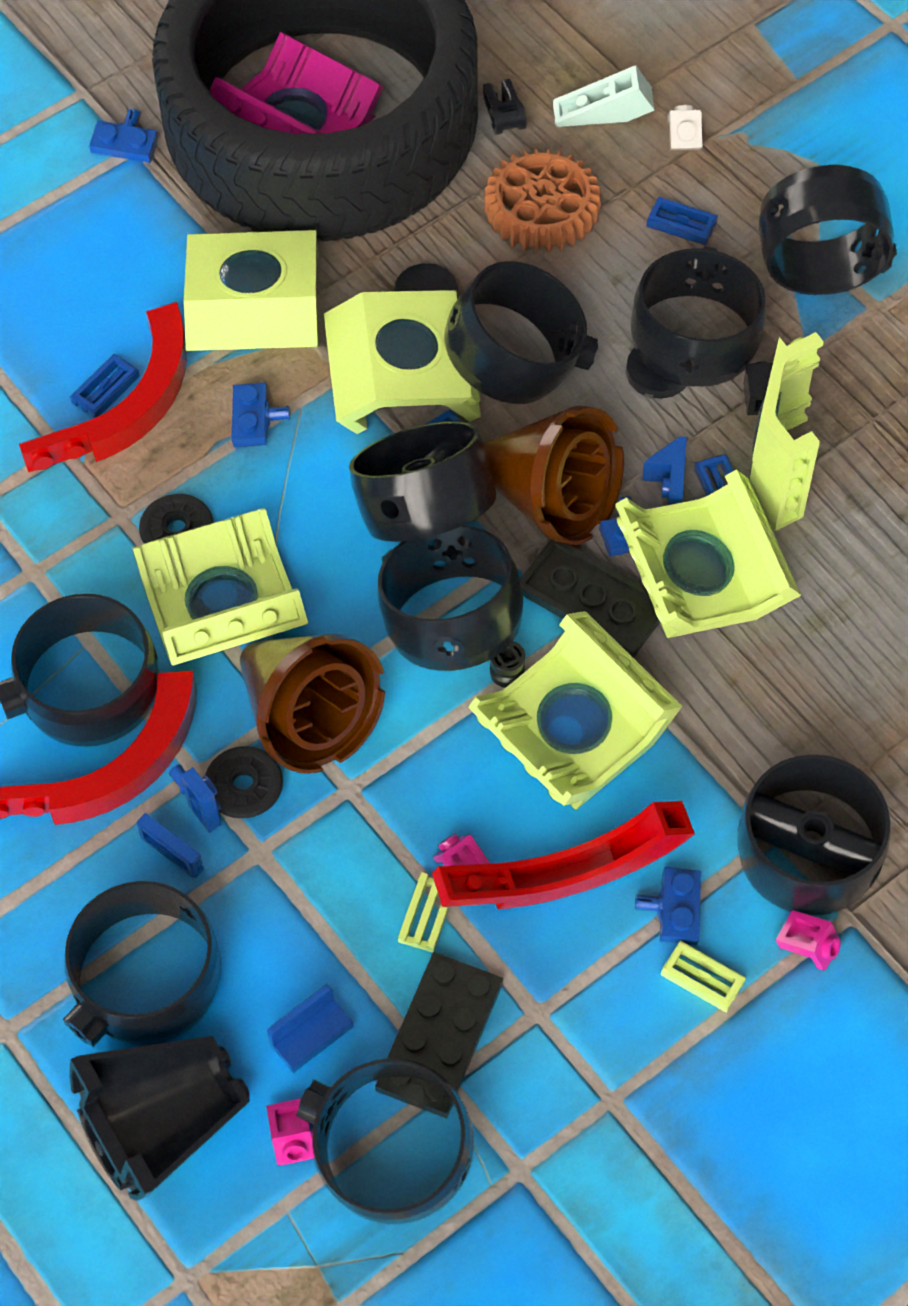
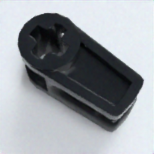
[483,79,527,135]

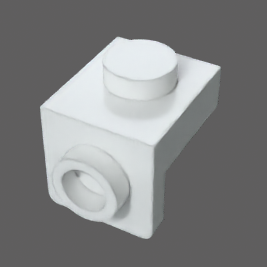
[667,105,702,151]

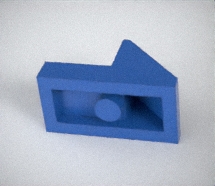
[642,437,687,505]

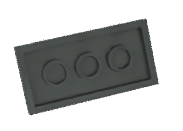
[519,539,660,658]
[375,952,503,1119]

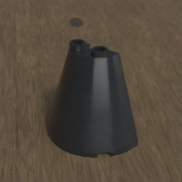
[69,1036,250,1200]

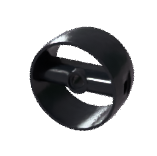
[349,421,496,542]
[737,755,891,915]

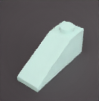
[553,65,655,127]

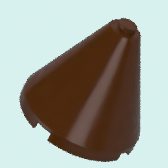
[484,406,624,545]
[240,634,386,774]

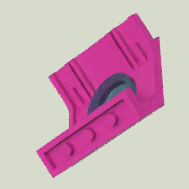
[209,32,384,134]

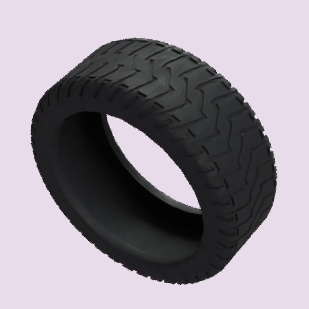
[152,0,478,241]

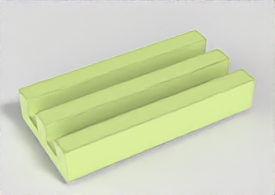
[398,872,450,953]
[661,940,746,1013]

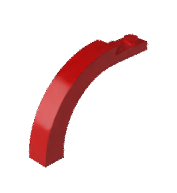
[19,302,187,473]
[0,671,197,825]
[432,801,695,910]

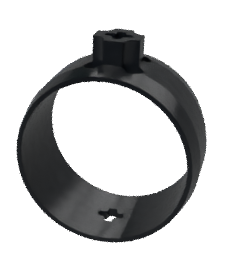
[759,165,897,295]
[631,246,766,387]
[444,261,598,404]
[378,525,523,671]
[0,594,159,747]
[63,881,221,1047]
[296,1058,474,1224]

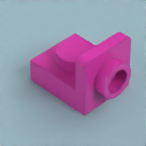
[433,833,490,866]
[775,910,841,971]
[266,1098,313,1166]

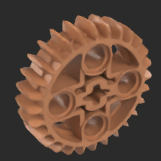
[484,148,601,253]

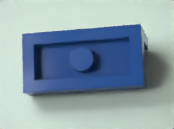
[267,984,354,1073]

